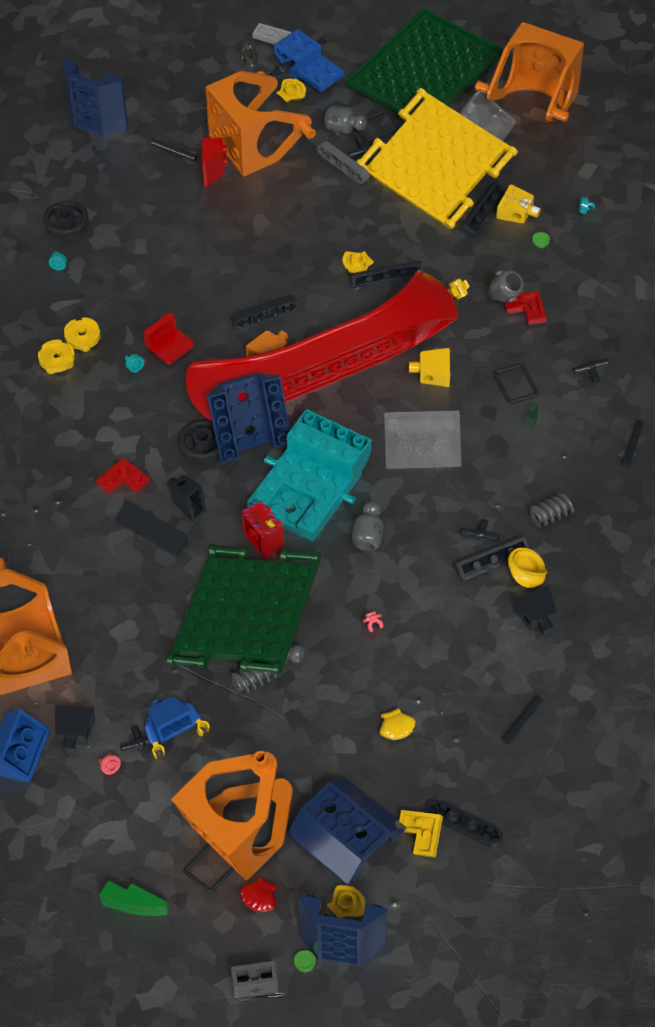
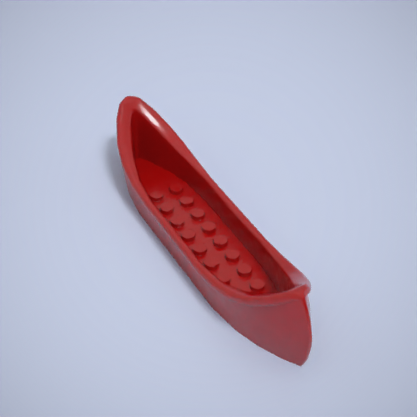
[186,270,458,421]

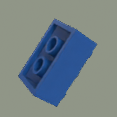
[0,709,50,782]

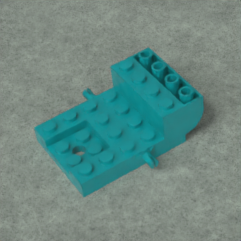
[247,409,372,542]

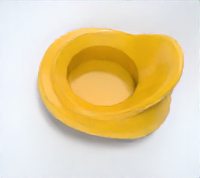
[508,548,547,588]

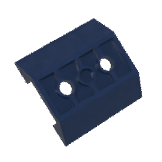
[61,59,128,136]
[207,373,290,463]
[287,778,406,886]
[299,894,388,966]

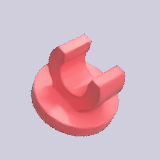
[362,611,383,632]
[98,753,121,775]

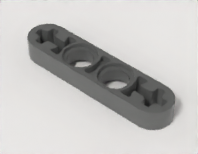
[317,141,370,184]

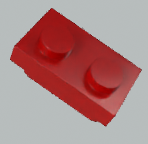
[143,312,194,365]

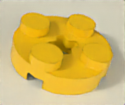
[64,317,101,352]
[38,340,75,374]

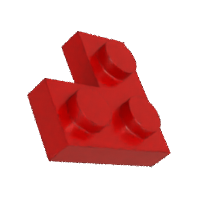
[504,291,546,325]
[96,458,150,494]

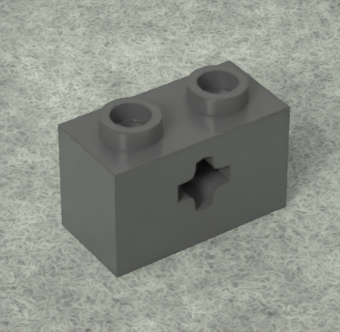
[231,961,278,998]

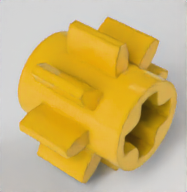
[448,278,470,300]

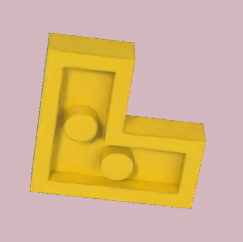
[399,810,443,858]

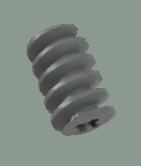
[530,493,574,529]
[231,662,277,697]

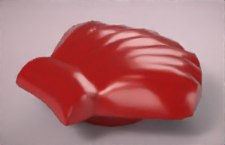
[240,877,278,912]

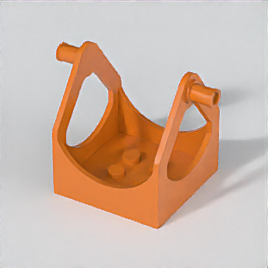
[475,22,584,122]
[206,71,316,177]
[0,558,72,695]
[171,751,293,881]

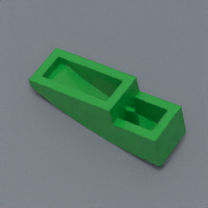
[99,881,169,916]

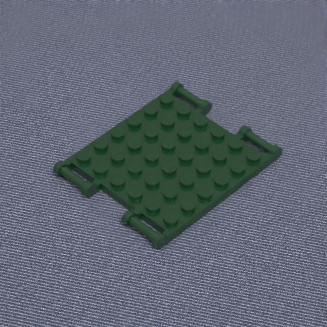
[167,545,321,675]

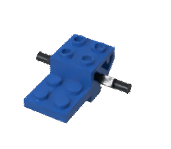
[269,29,344,92]

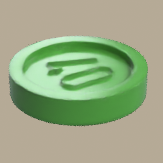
[532,232,550,247]
[294,950,316,972]

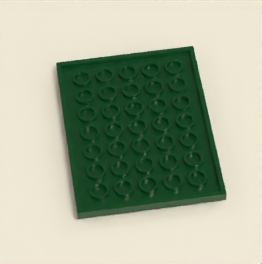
[345,8,503,115]

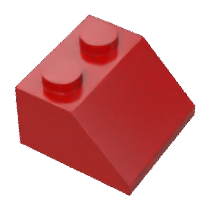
[202,138,228,187]

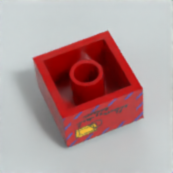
[242,501,284,559]

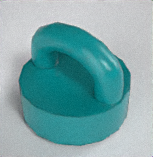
[578,197,595,215]
[49,251,67,271]
[125,354,144,373]

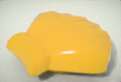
[277,79,306,102]
[342,251,374,273]
[379,708,416,740]
[326,885,365,918]

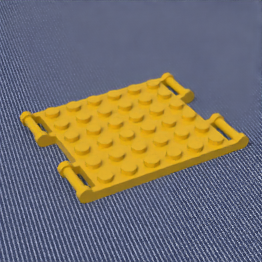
[356,88,518,230]

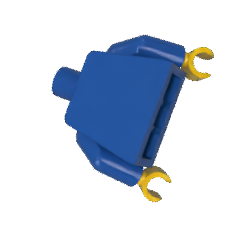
[145,697,209,759]

